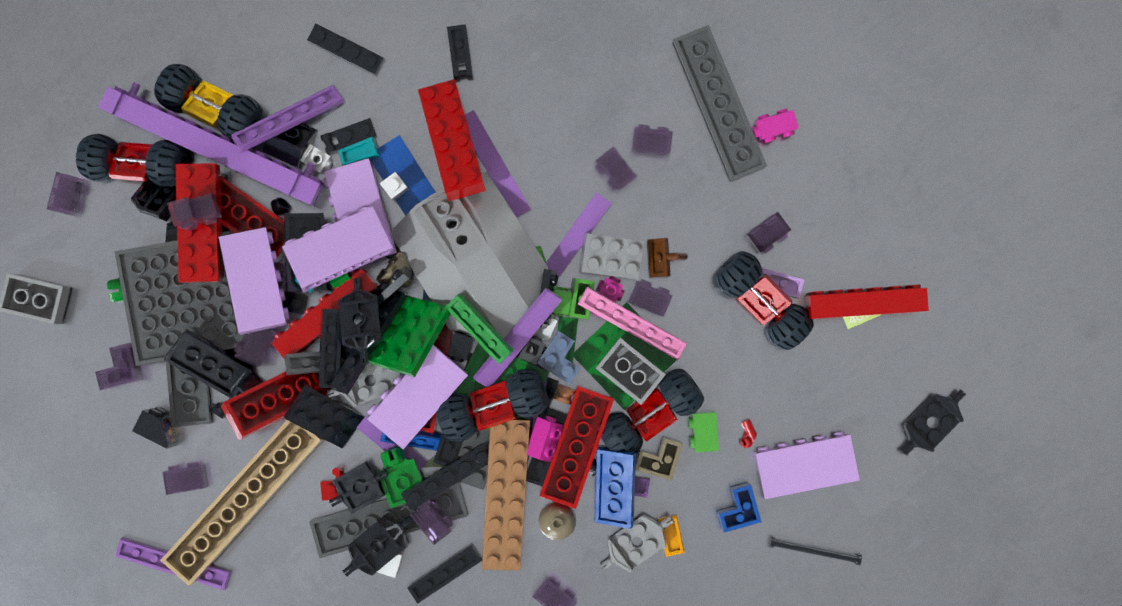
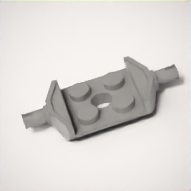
[327,363,404,407]
[600,514,674,572]

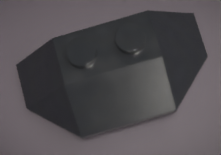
[131,177,177,222]

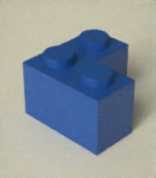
[717,482,762,533]

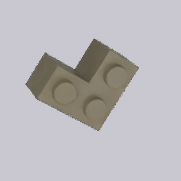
[635,437,683,481]

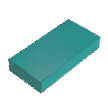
[338,137,380,166]

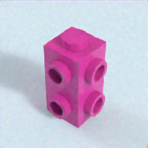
[753,108,799,143]
[590,276,625,318]
[527,416,563,462]

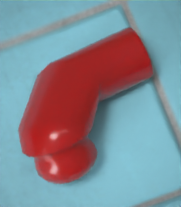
[741,419,757,448]

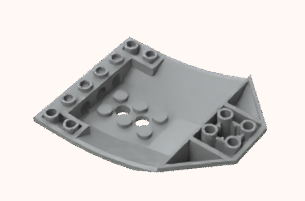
[391,172,549,339]

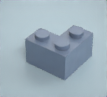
[537,331,580,384]

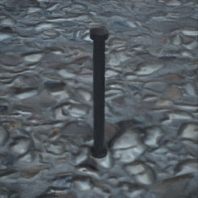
[769,536,862,566]

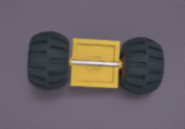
[154,64,263,141]

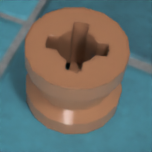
[553,384,576,405]

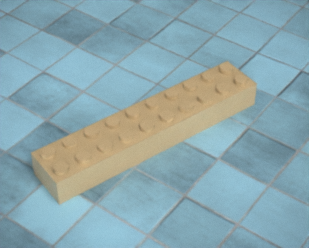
[160,420,324,586]

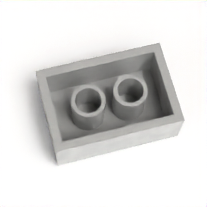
[579,233,644,280]
[0,273,71,324]
[595,338,666,405]

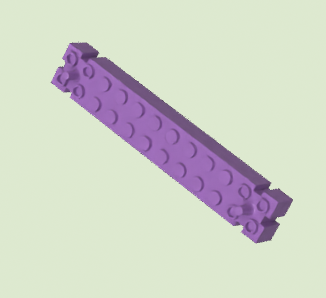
[98,82,326,208]

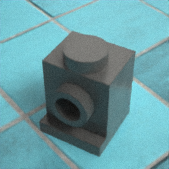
[516,335,545,365]

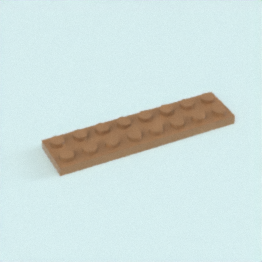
[482,418,530,570]

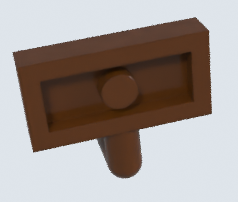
[648,238,688,278]

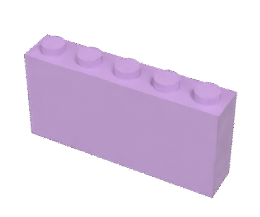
[323,158,397,256]
[282,206,393,293]
[219,227,290,335]
[367,344,468,449]
[754,431,860,499]

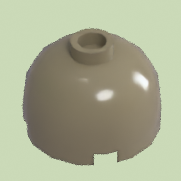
[376,252,413,290]
[538,502,576,540]

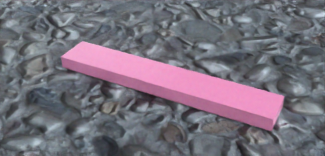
[578,287,687,360]

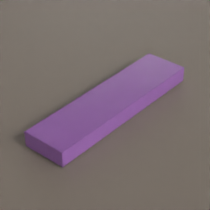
[357,414,428,472]

